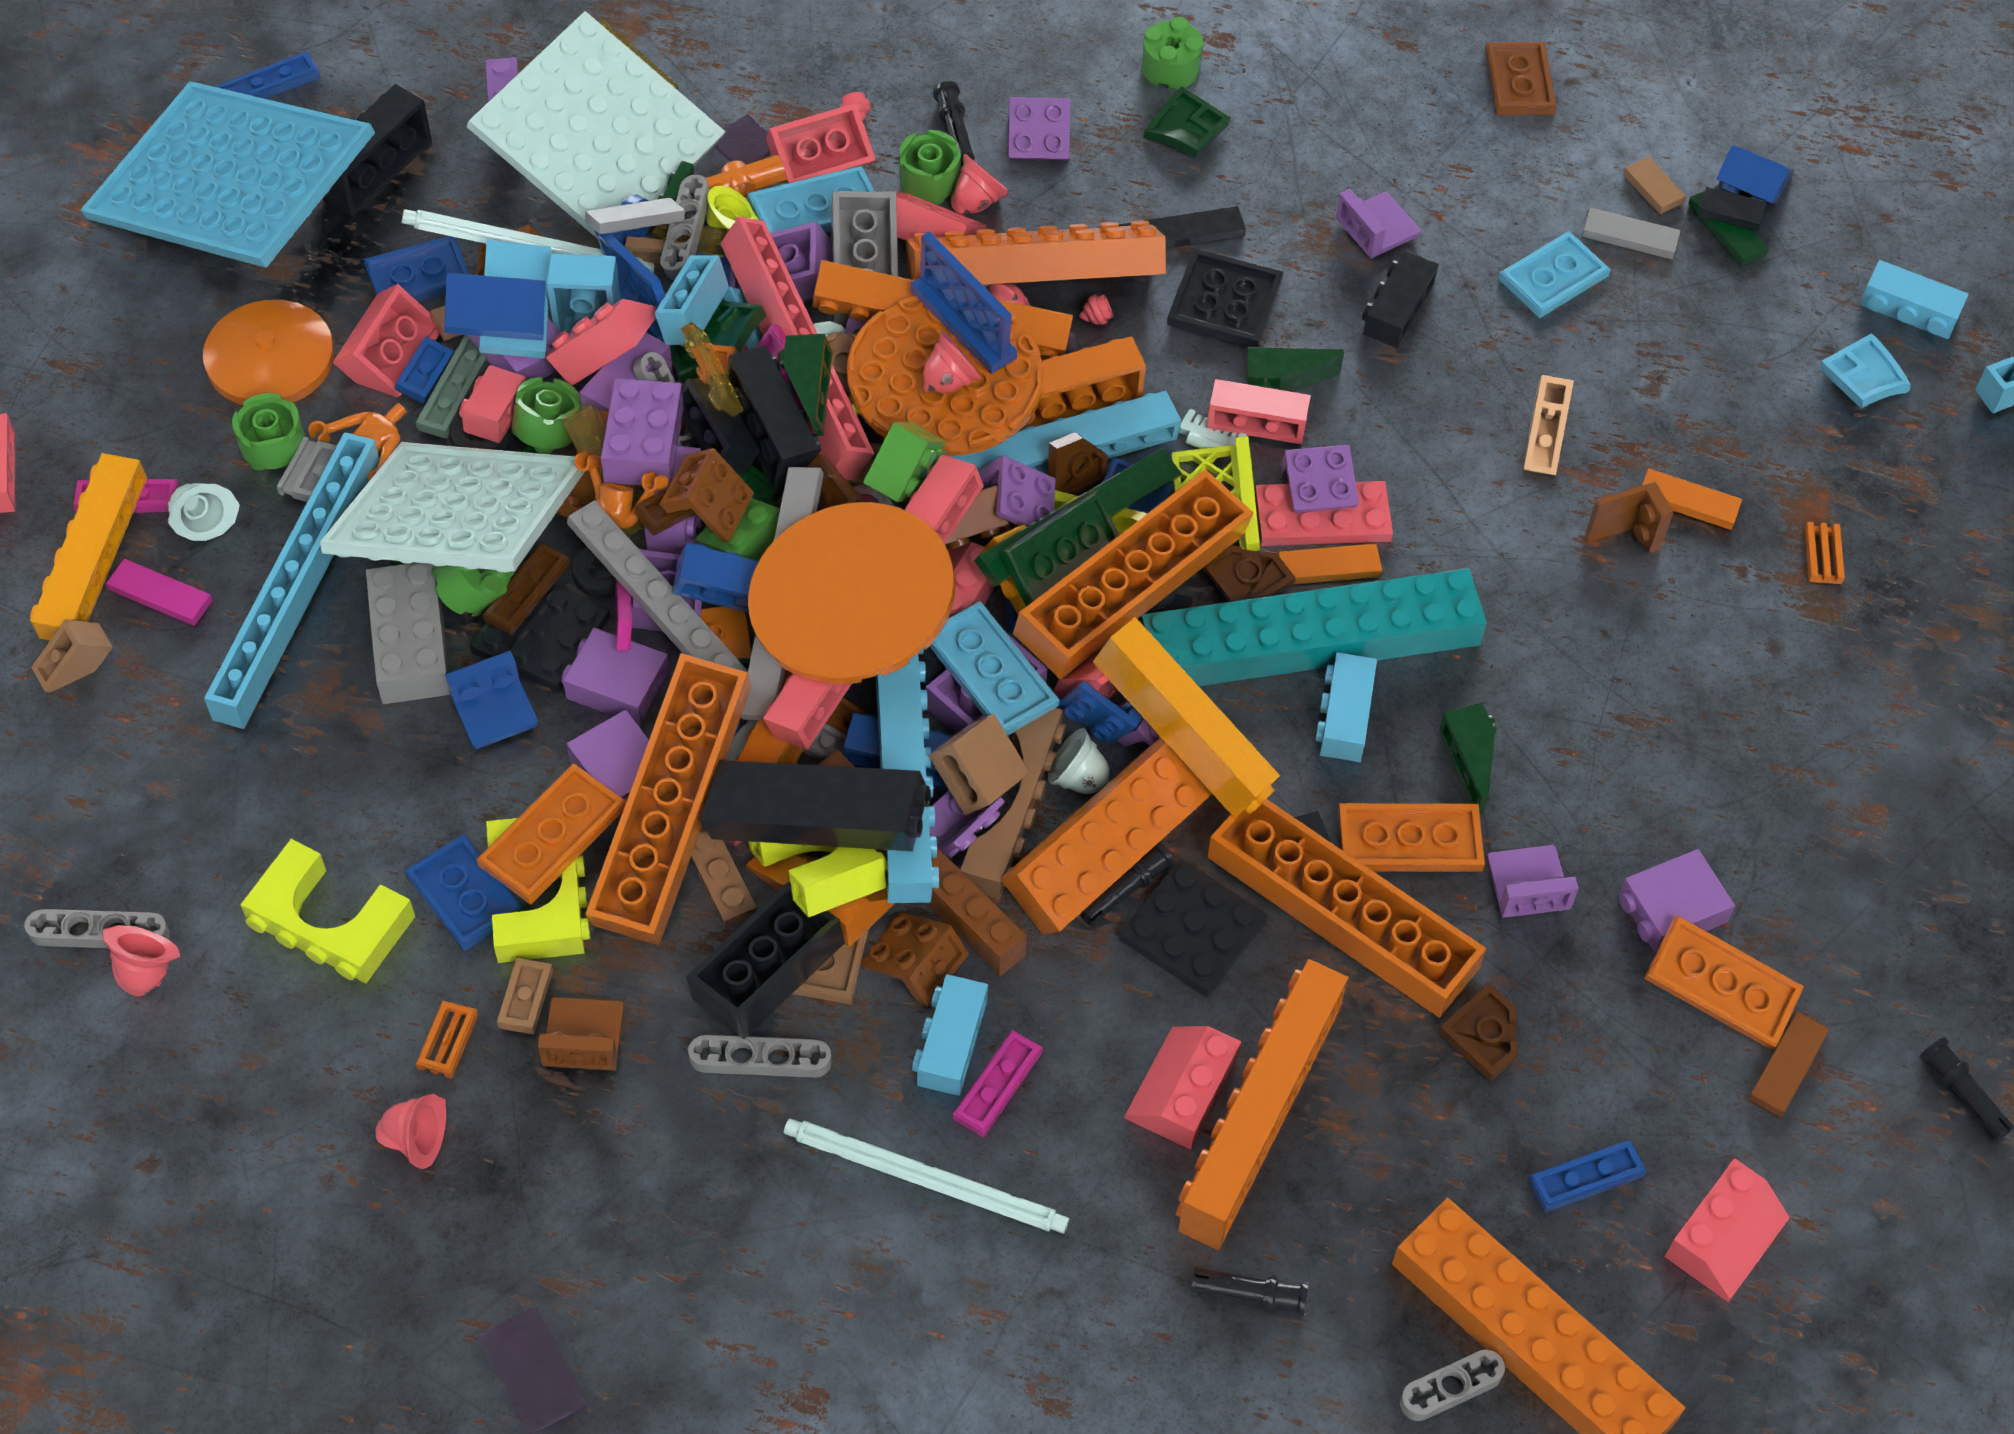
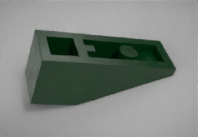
[780,333,833,436]
[1245,347,1344,392]
[1439,703,1497,814]

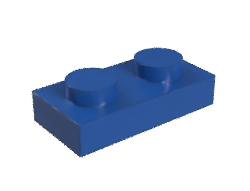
[395,336,454,404]

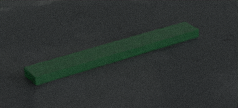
[974,448,1182,588]

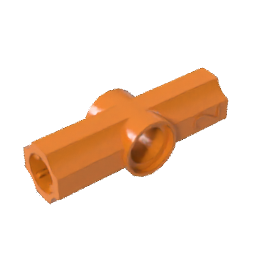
[693,155,787,205]

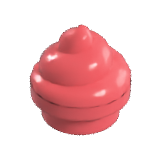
[840,92,871,121]
[1079,294,1113,325]

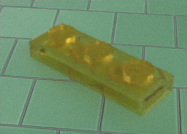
[681,322,743,417]

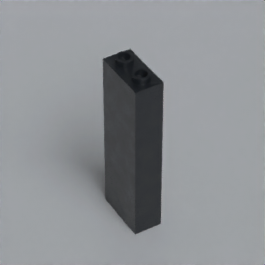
[700,760,931,852]

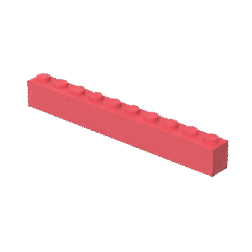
[720,216,875,481]
[763,454,984,750]

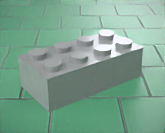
[831,191,898,324]
[366,562,450,704]

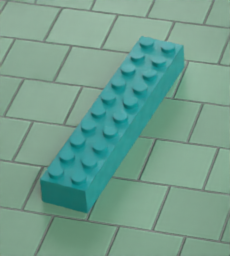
[1141,568,1487,686]

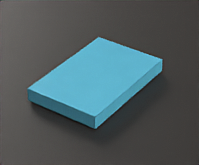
[1498,231,1611,318]

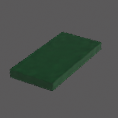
[999,490,1119,607]

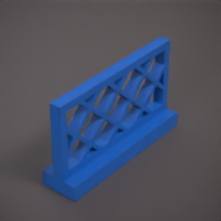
[594,230,671,346]
[911,231,1018,374]

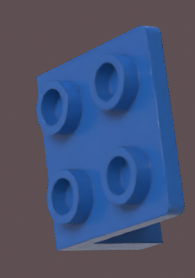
[445,651,538,749]
[1059,682,1143,745]

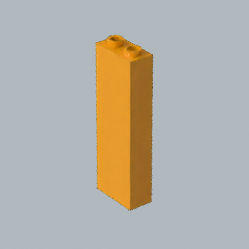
[1093,617,1280,818]

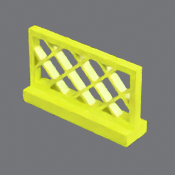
[1172,436,1261,552]

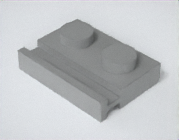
[277,437,337,502]

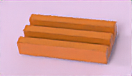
[1804,522,1845,584]
[416,1000,478,1079]

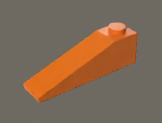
[746,853,895,947]

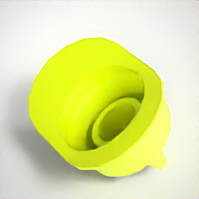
[706,186,759,239]

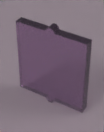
[714,114,771,165]

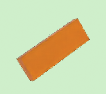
[1642,468,1742,530]
[1278,544,1382,585]

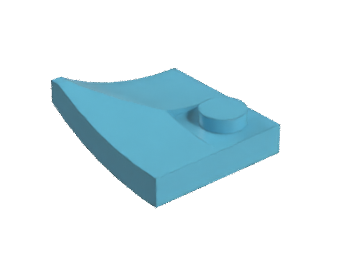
[1820,333,1911,408]

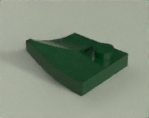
[1143,86,1231,159]
[681,301,766,353]

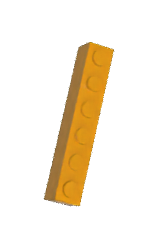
[30,453,147,640]

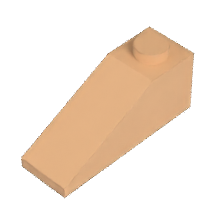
[1523,375,1574,476]

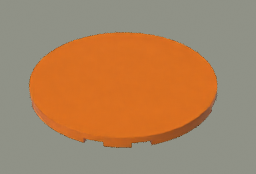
[847,296,1044,456]
[748,502,955,684]

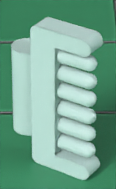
[1179,409,1247,449]

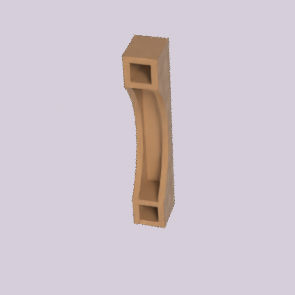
[960,708,1067,900]

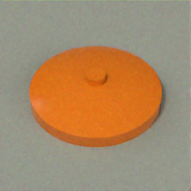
[203,300,334,406]

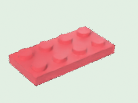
[1255,481,1393,546]

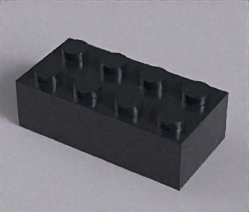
[323,84,432,217]
[724,345,821,497]
[686,882,845,1039]

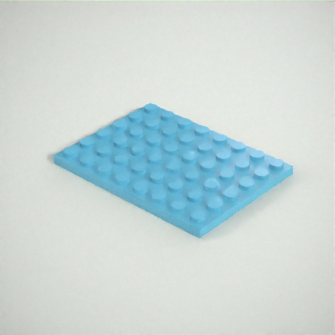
[80,81,375,268]

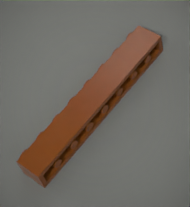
[818,750,1027,977]

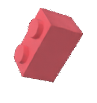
[459,365,526,443]

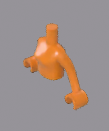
[308,403,407,481]
[574,452,669,529]

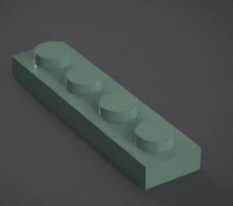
[416,335,489,439]

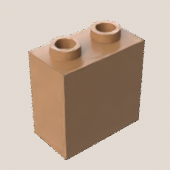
[928,713,1030,815]

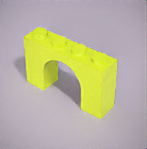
[486,818,590,963]
[240,839,415,984]
[749,842,888,917]

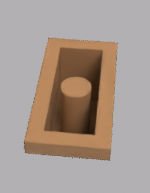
[31,620,113,693]

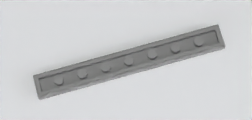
[741,467,824,720]

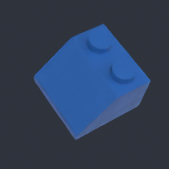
[1716,145,1795,207]

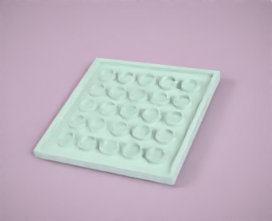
[467,11,726,238]
[320,442,584,572]

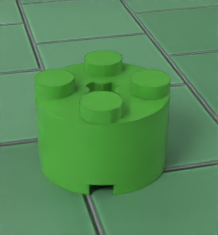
[1142,17,1203,89]
[899,130,961,205]
[511,377,581,454]
[232,393,305,471]
[431,565,514,616]

